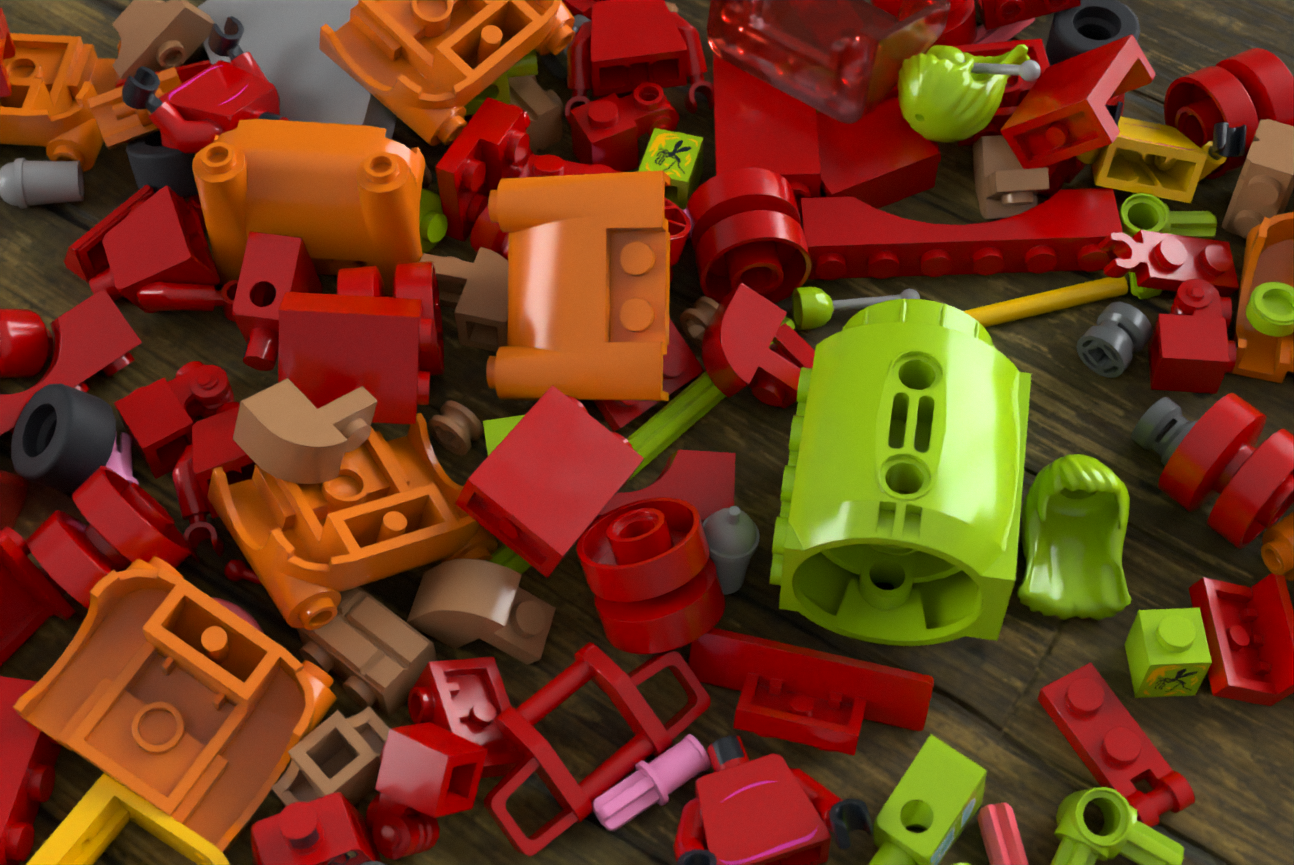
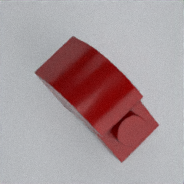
[702,283,801,409]

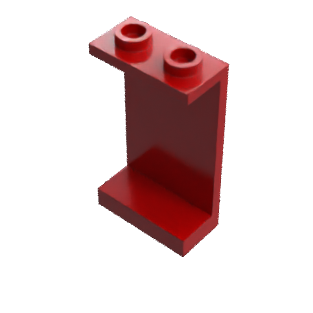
[713,50,821,211]

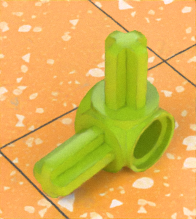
[1119,193,1217,300]
[1050,787,1184,865]

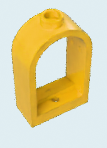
[26,773,230,865]

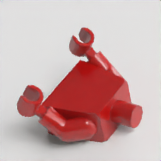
[564,0,714,127]
[89,185,239,322]
[172,402,256,562]

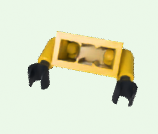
[1076,101,1247,203]

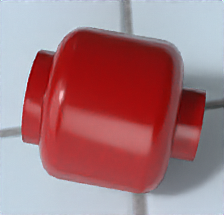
[0,309,53,378]

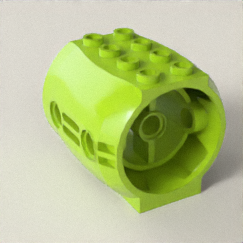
[770,299,1032,646]

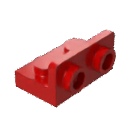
[408,656,524,778]

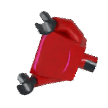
[122,16,289,154]
[673,735,874,865]

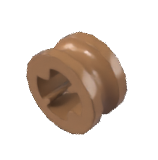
[680,296,719,349]
[428,400,484,455]

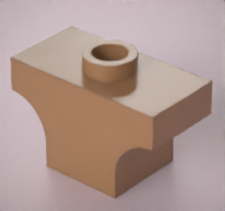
[112,0,214,79]
[271,706,389,807]

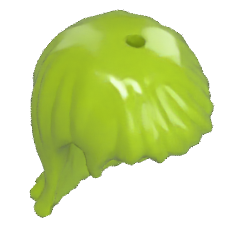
[897,44,1030,143]
[1017,454,1132,621]

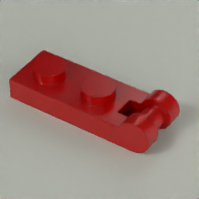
[1037,662,1195,828]

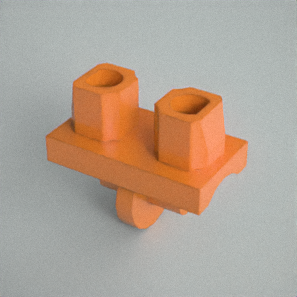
[87,67,182,149]

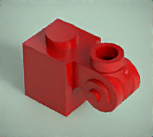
[570,82,679,172]
[1148,279,1236,394]
[114,361,236,479]
[366,722,487,860]

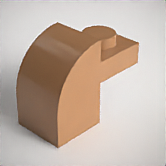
[972,135,1049,219]
[420,247,508,352]
[233,378,378,484]
[406,558,556,665]

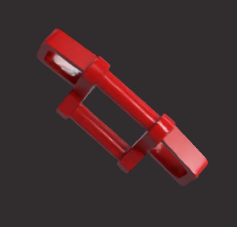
[484,642,711,856]

